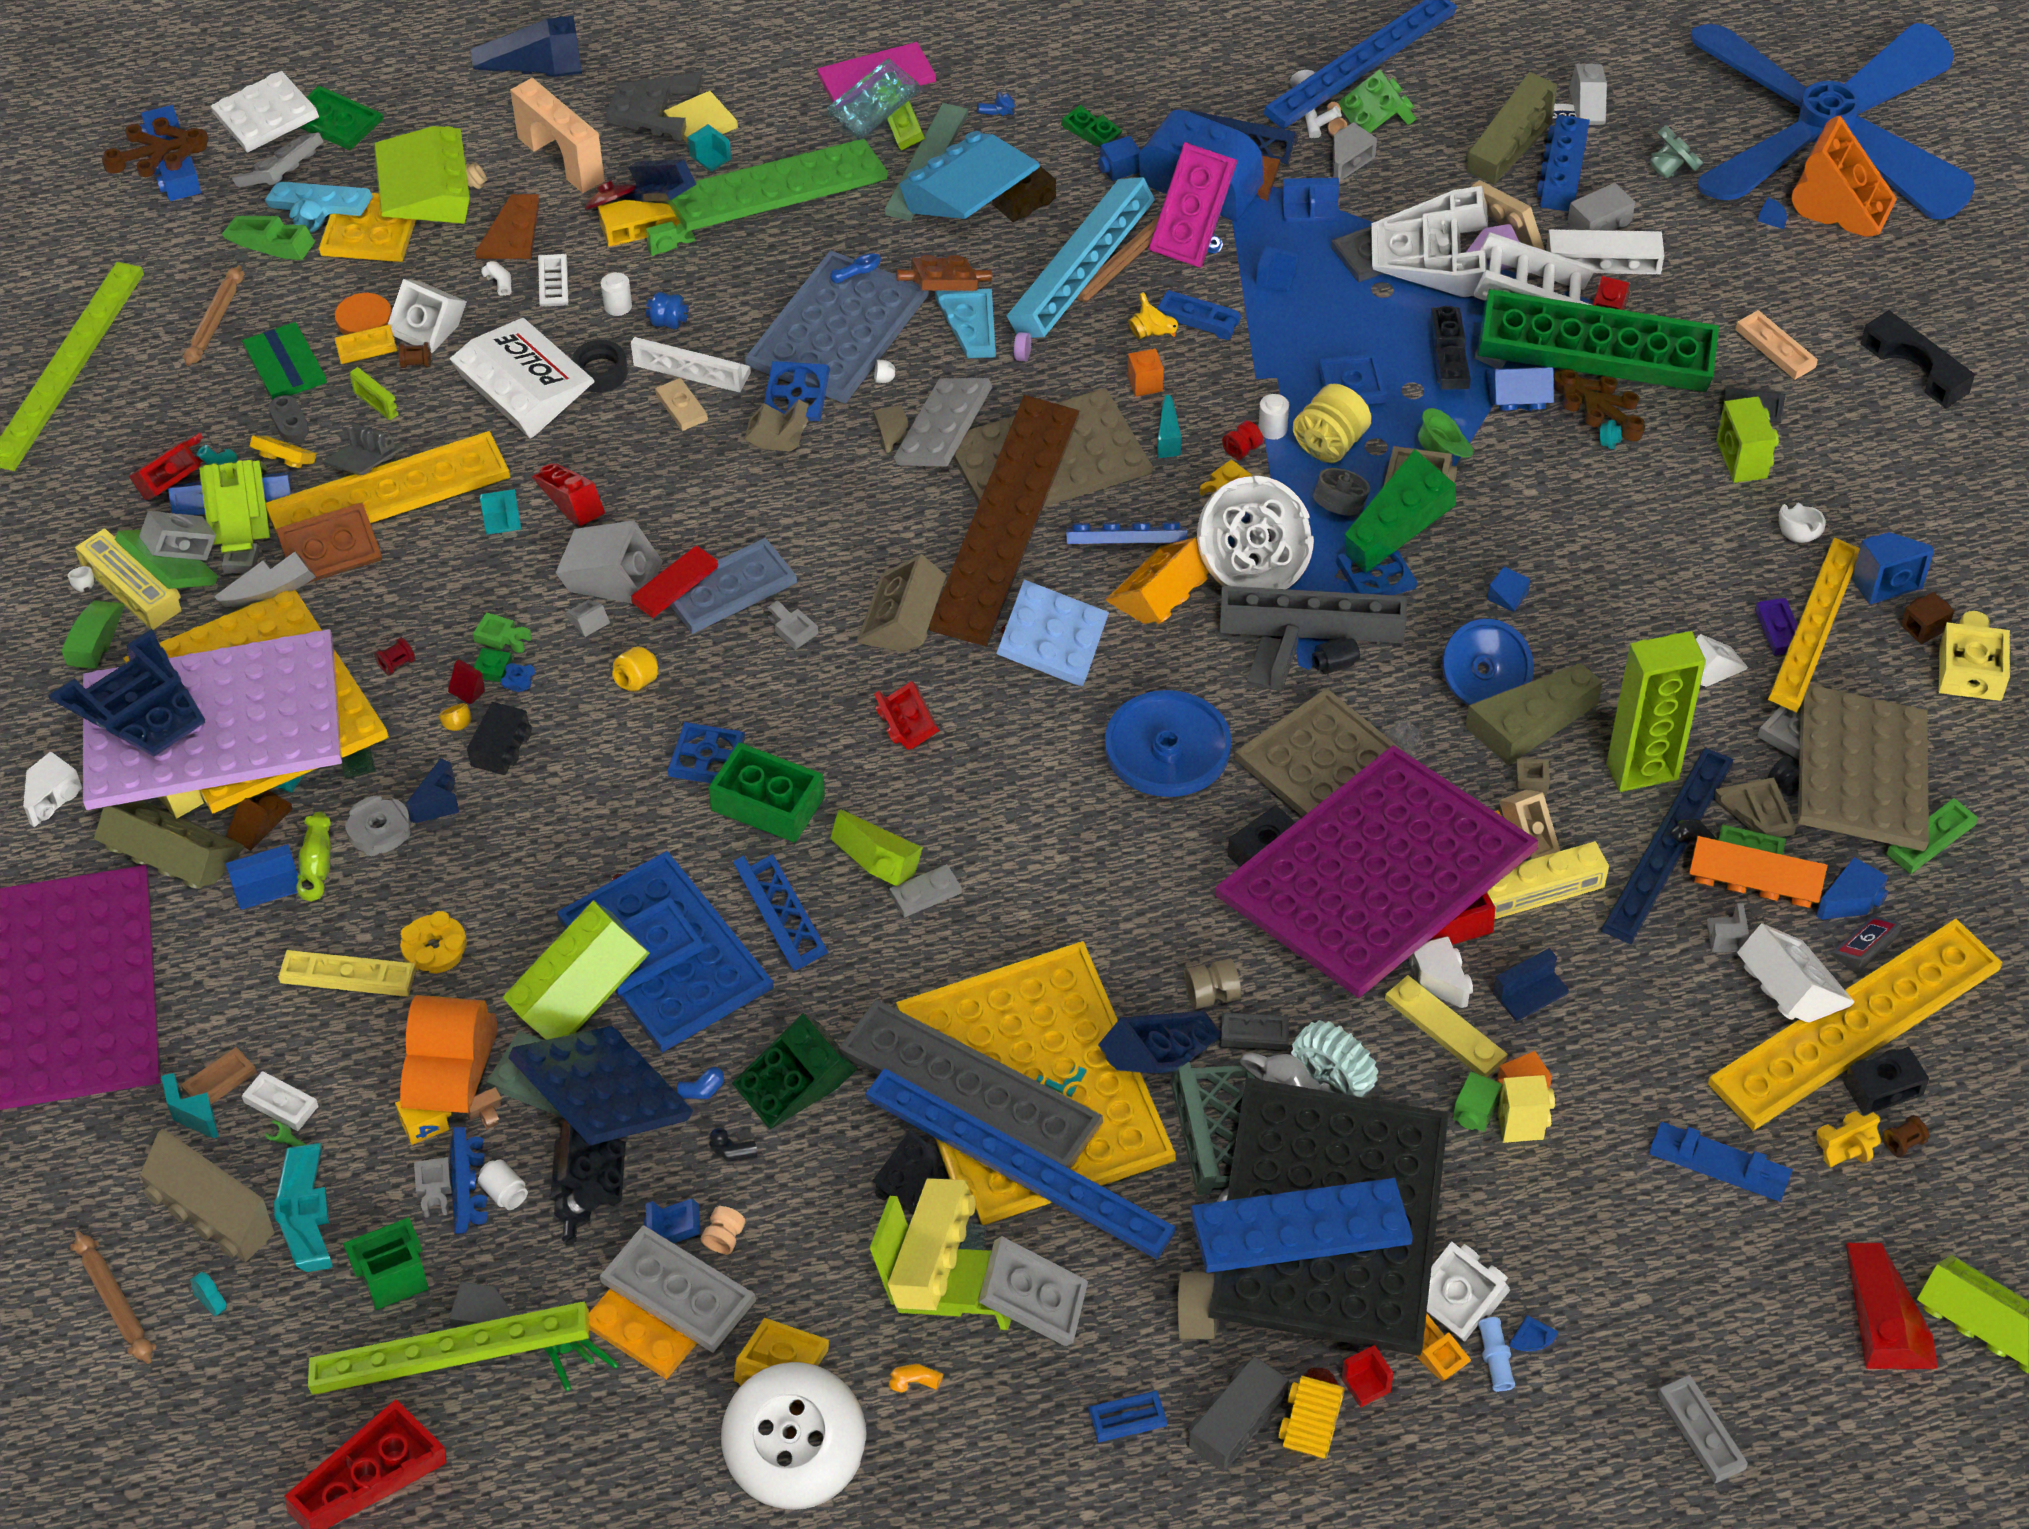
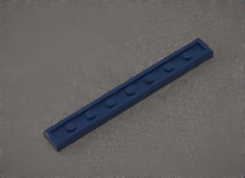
[1602,748,1734,945]

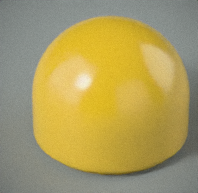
[438,703,472,731]

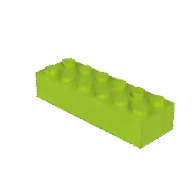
[1606,631,1706,792]

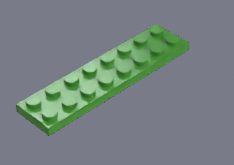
[666,139,888,232]

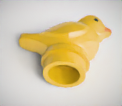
[1128,292,1178,340]

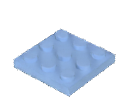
[996,579,1109,686]

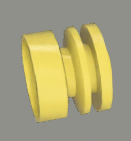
[1293,384,1371,463]

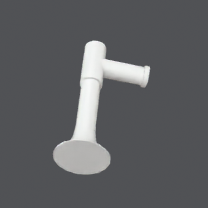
[1290,70,1342,138]

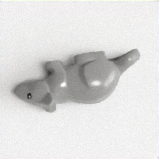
[1240,1053,1330,1092]

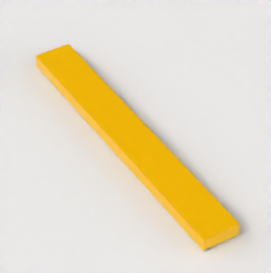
[1768,537,1860,712]

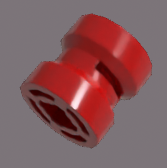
[1222,420,1263,461]

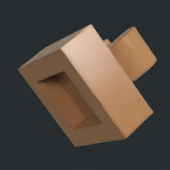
[466,1087,501,1130]

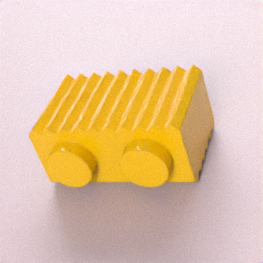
[1278,1375,1345,1460]

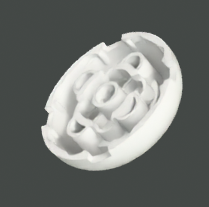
[1197,476,1314,589]
[721,1362,866,1510]

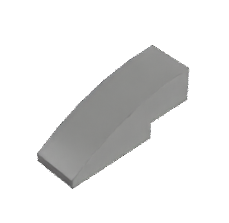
[214,552,316,607]

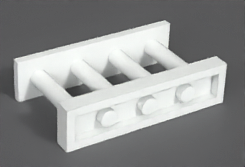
[1474,232,1595,305]

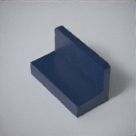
[1493,948,1569,1021]

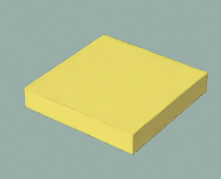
[663,91,738,144]

